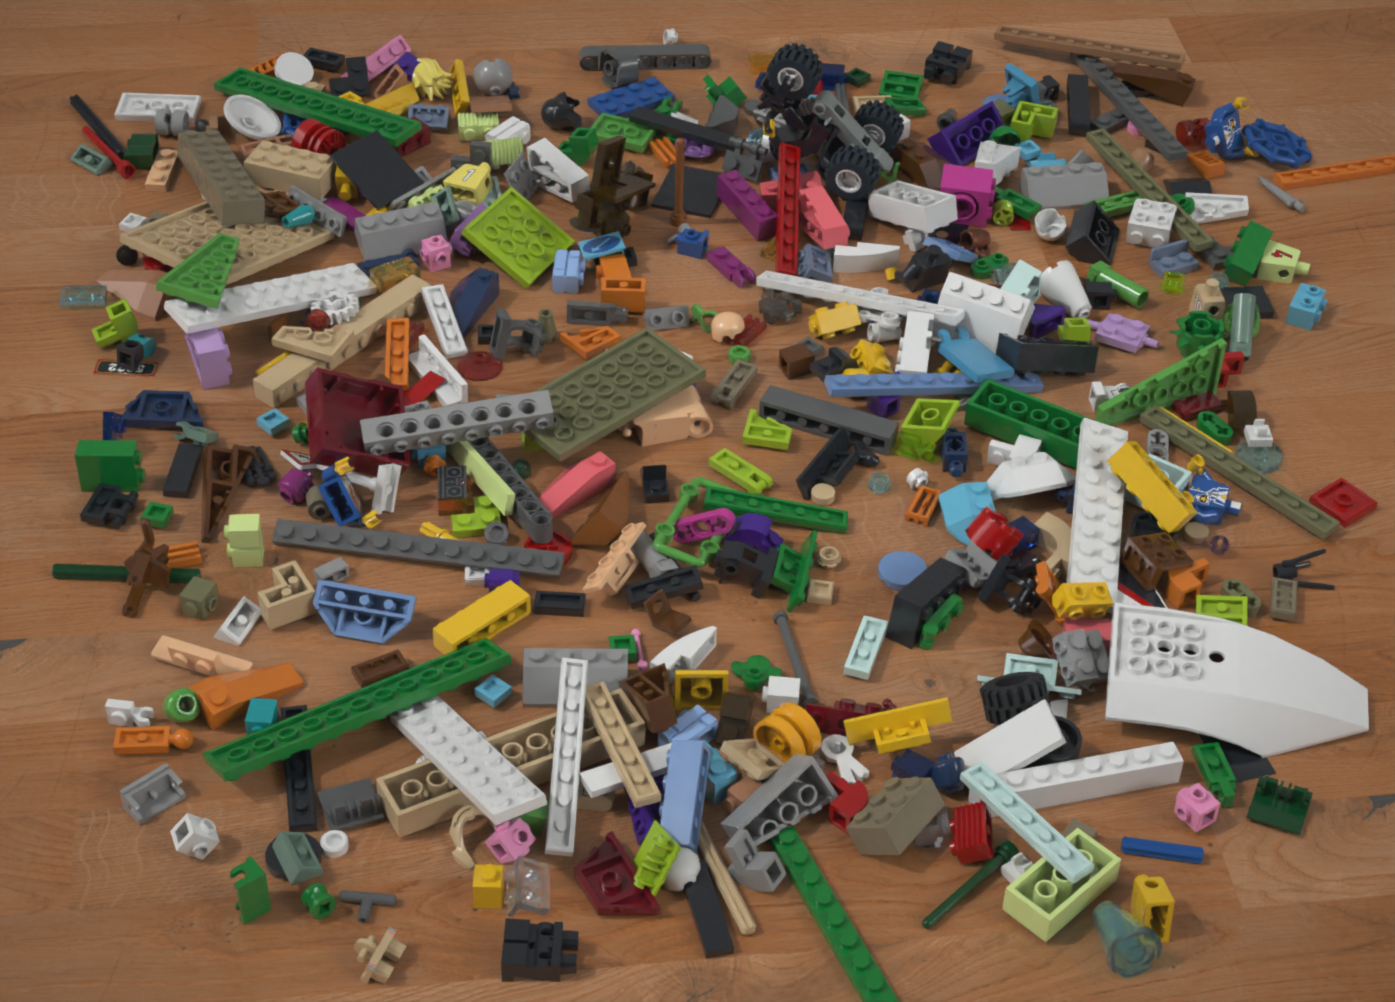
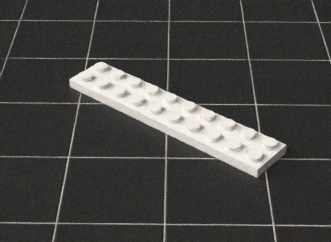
[164,263,378,334]
[1067,418,1128,613]
[389,695,547,825]

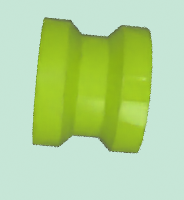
[993,200,1014,226]

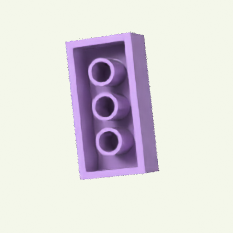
[184,327,232,390]

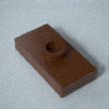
[351,649,409,688]

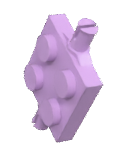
[1088,313,1159,353]

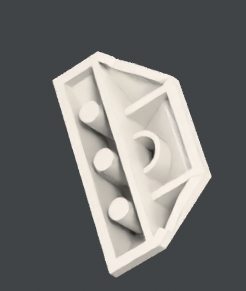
[987,452,1076,500]

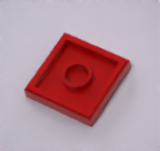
[1309,477,1378,528]

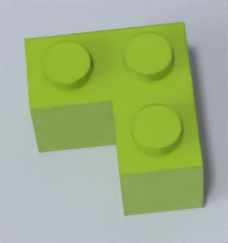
[1010,101,1059,142]

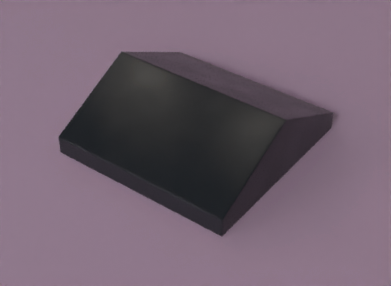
[1163,178,1212,196]

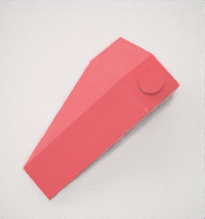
[537,451,616,519]

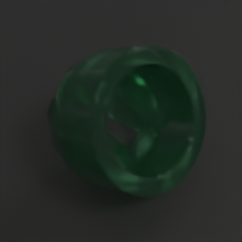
[512,459,531,479]

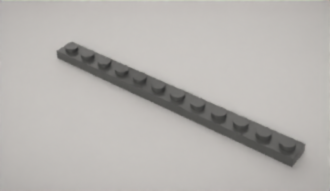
[1070,52,1188,161]
[272,519,565,579]

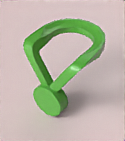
[880,162,901,184]
[690,304,718,333]

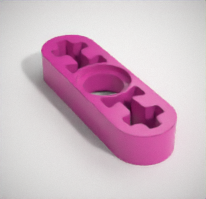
[673,508,736,543]

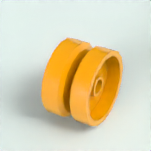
[753,702,822,762]

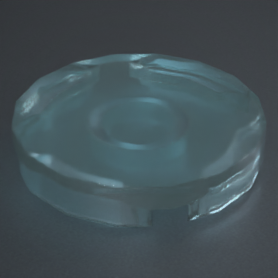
[1235,439,1283,474]

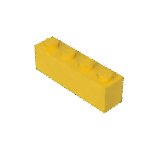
[1107,441,1198,533]
[433,580,531,655]

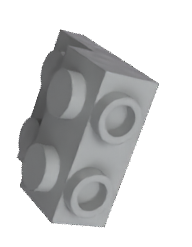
[1052,629,1109,687]

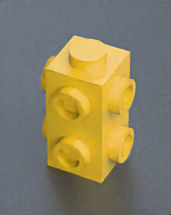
[808,301,862,340]
[1051,582,1114,620]

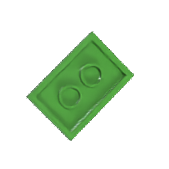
[591,113,657,153]

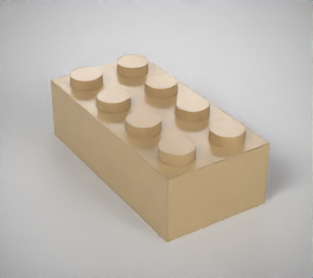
[244,141,337,200]

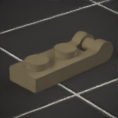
[710,359,758,409]

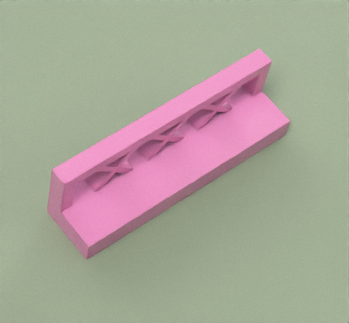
[341,34,411,81]

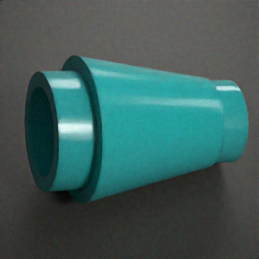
[282,204,315,229]

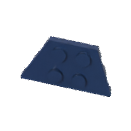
[113,390,204,429]

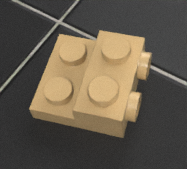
[720,738,786,783]

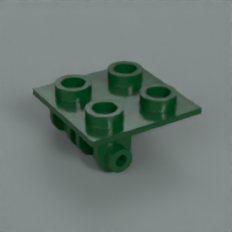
[1246,775,1313,835]

